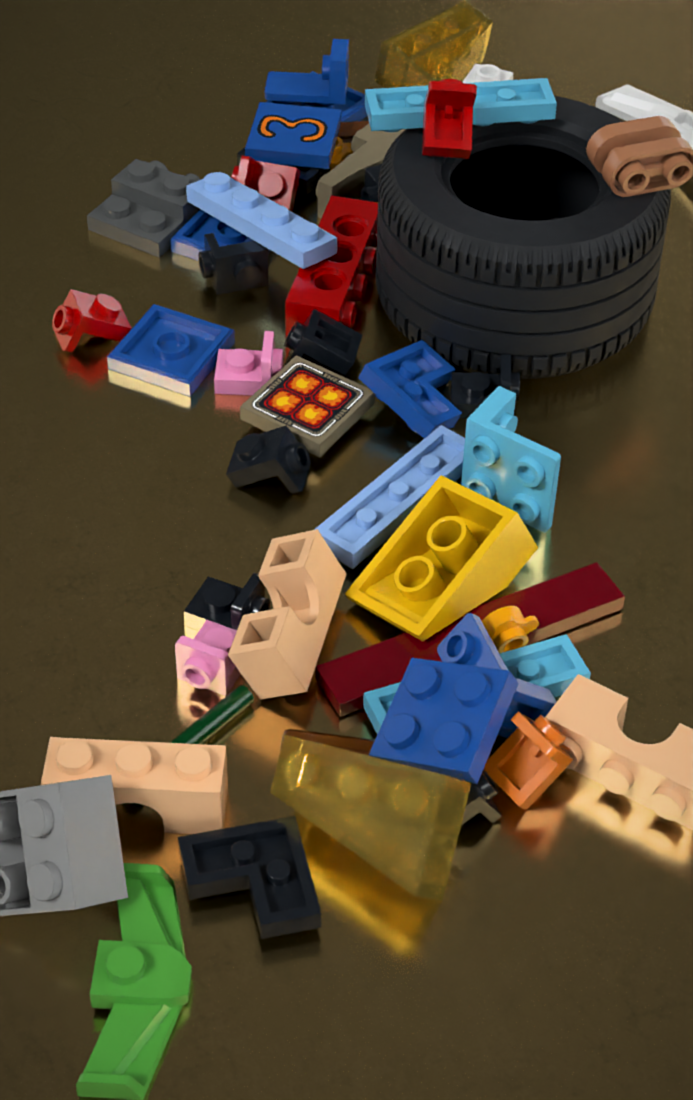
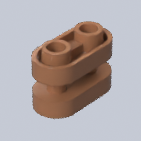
[586,116,693,197]

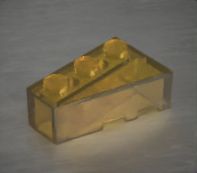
[374,0,493,88]
[270,735,472,900]

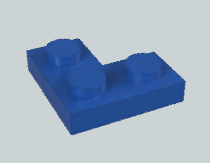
[358,340,462,439]

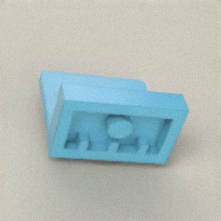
[461,386,561,533]

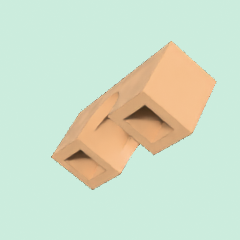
[228,529,346,700]
[545,674,693,830]
[41,737,228,834]

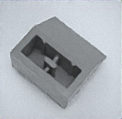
[0,775,128,916]

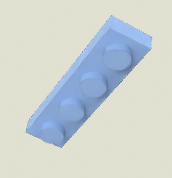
[186,172,337,269]
[314,425,465,569]

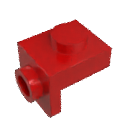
[422,79,477,159]
[52,289,132,353]

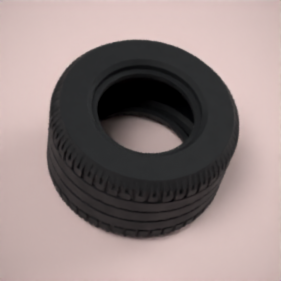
[376,96,671,379]

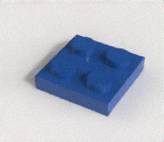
[369,658,519,784]

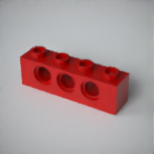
[285,195,378,338]

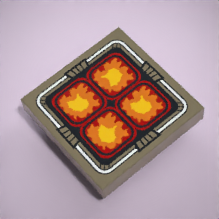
[240,355,375,457]

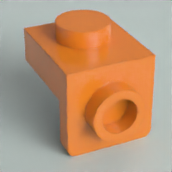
[484,711,573,810]

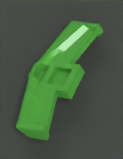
[76,863,192,1100]

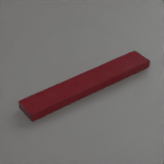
[315,562,625,717]

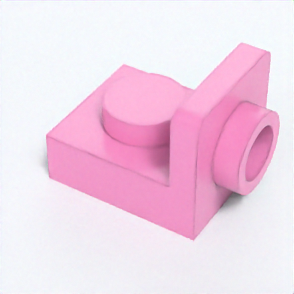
[214,331,283,395]
[175,620,241,696]

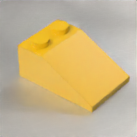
[345,475,538,642]

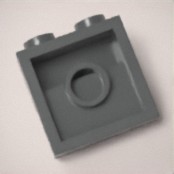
[87,159,201,258]

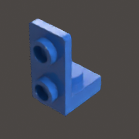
[265,39,349,106]
[437,613,557,738]

